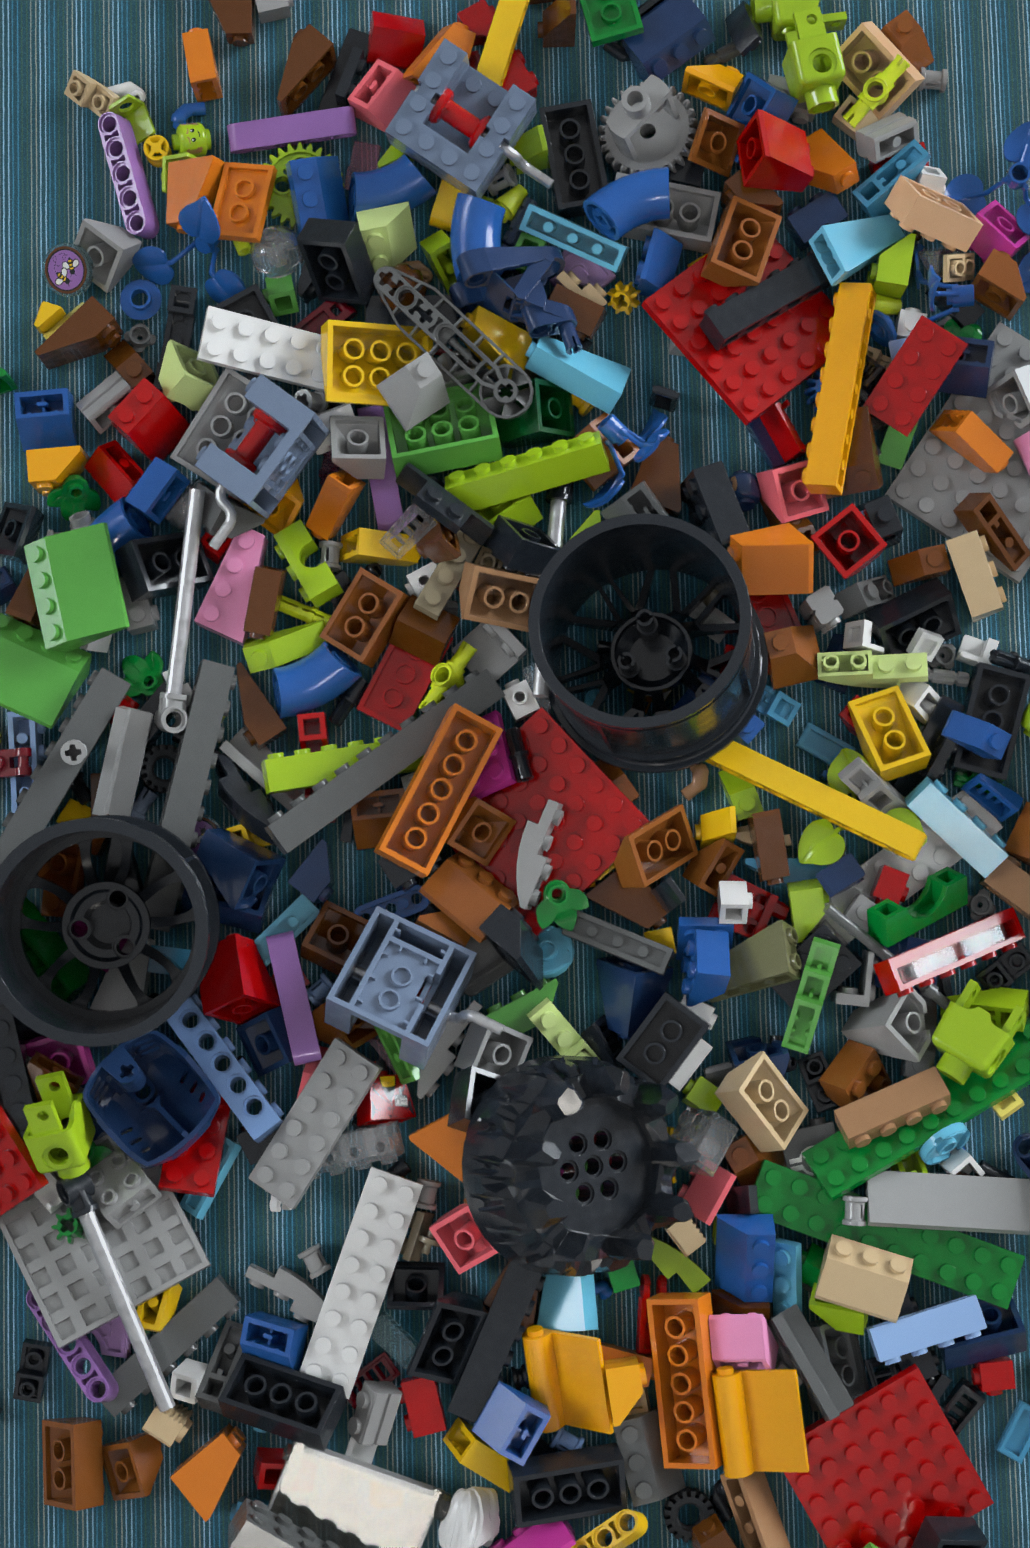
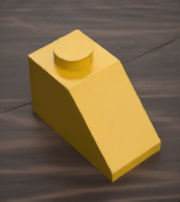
[694,806,737,849]
[137,1283,182,1332]

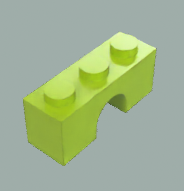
[273,519,344,608]

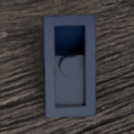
[815,853,865,898]

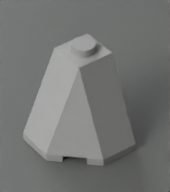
[987,364,1030,429]
[841,987,931,1062]

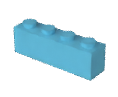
[519,204,630,272]
[904,776,1009,878]

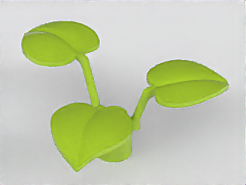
[798,748,927,866]

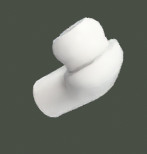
[107,81,146,102]

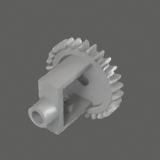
[598,74,698,174]

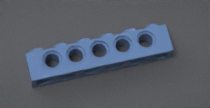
[166,993,284,1144]

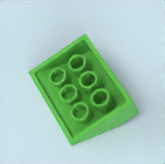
[383,382,503,477]
[24,522,130,652]
[0,613,92,729]

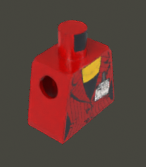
[357,1060,416,1126]

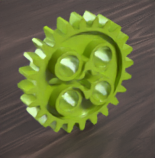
[263,142,344,230]

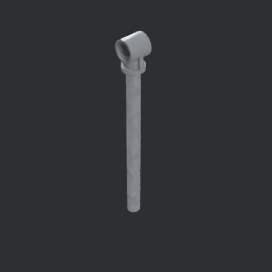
[154,489,205,733]

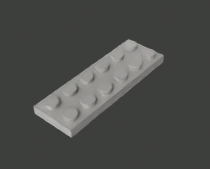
[248,1038,383,1209]

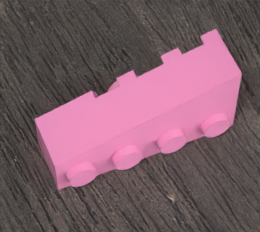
[194,529,268,646]

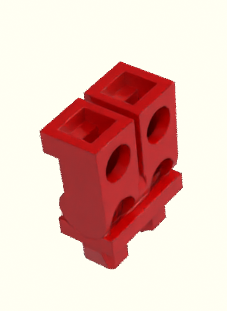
[708,874,790,938]

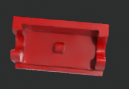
[760,399,811,463]

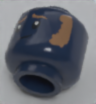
[729,470,761,512]

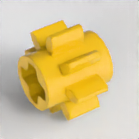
[607,281,641,315]

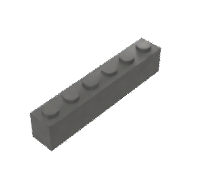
[98,1274,242,1417]

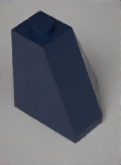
[196,828,286,910]
[596,956,674,1039]
[725,1036,790,1077]

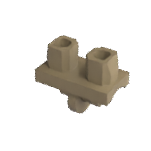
[400,1211,440,1262]

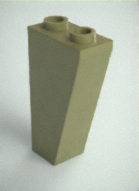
[708,920,802,1003]

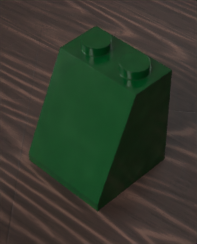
[492,378,575,448]

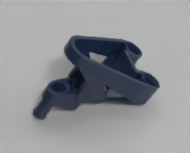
[449,246,583,355]

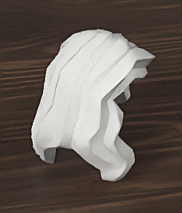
[438,1487,500,1548]

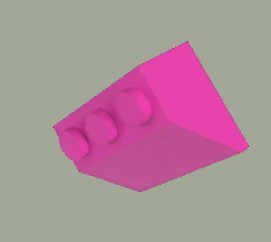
[489,1520,576,1548]

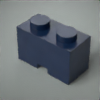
[784,192,849,252]

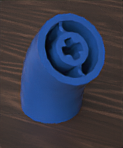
[348,154,437,223]
[583,167,670,241]
[450,193,506,282]
[89,497,152,571]
[272,641,362,719]

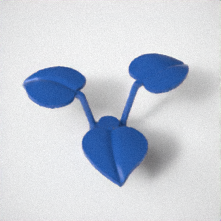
[944,121,1030,236]
[132,196,246,303]
[913,244,974,322]
[582,408,670,508]

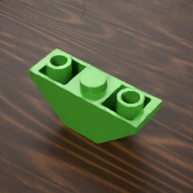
[486,978,558,1033]

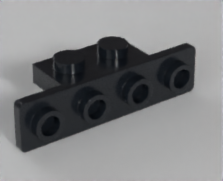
[318,28,369,110]
[396,463,495,545]
[892,695,966,797]

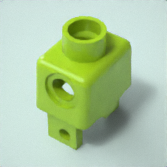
[750,0,847,41]
[782,7,846,114]
[932,979,1027,1086]
[23,1071,96,1179]

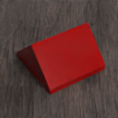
[367,11,426,70]

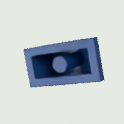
[941,710,1012,760]

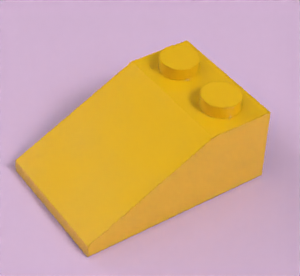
[847,685,931,782]

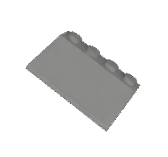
[170,368,255,504]

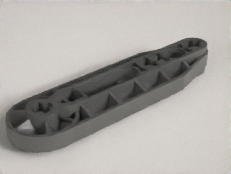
[373,266,534,420]

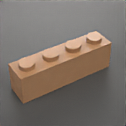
[979,856,1030,920]
[834,1066,951,1149]
[720,1472,791,1548]

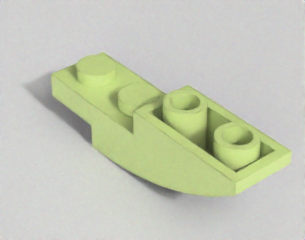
[817,650,928,688]
[527,997,600,1060]

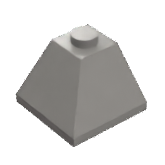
[73,218,142,293]
[376,352,450,432]
[329,416,386,479]

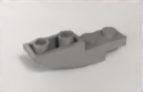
[838,756,914,814]
[516,799,564,910]
[417,1000,483,1099]
[244,1263,325,1323]

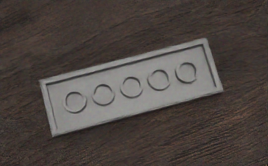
[865,1171,1030,1235]

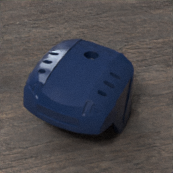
[83,1030,221,1169]

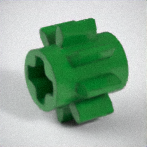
[51,1208,85,1245]

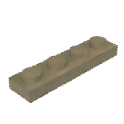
[413,530,482,621]

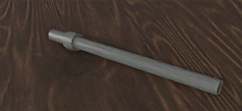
[823,903,950,1010]

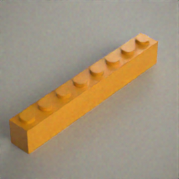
[802,282,877,495]

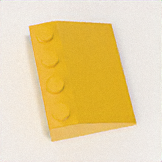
[321,320,433,406]

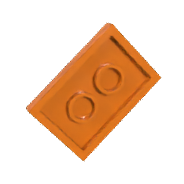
[213,162,277,243]

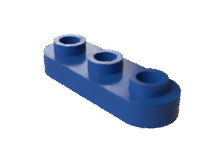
[353,885,430,918]

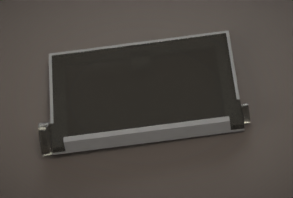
[267,1441,451,1548]

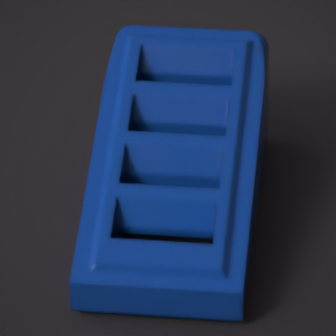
[961,773,1024,822]

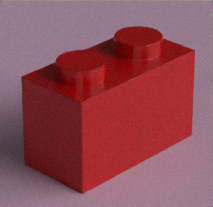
[84,440,144,502]
[398,1376,447,1438]

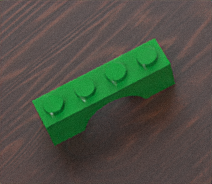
[867,866,968,948]

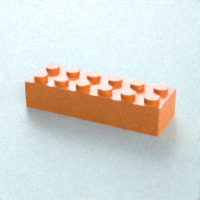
[374,703,503,878]
[646,1292,723,1470]

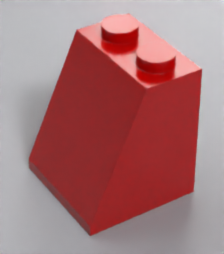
[736,109,814,192]
[107,377,190,462]
[810,503,887,580]
[199,933,281,1025]

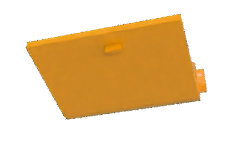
[522,1325,614,1434]
[711,1365,809,1479]

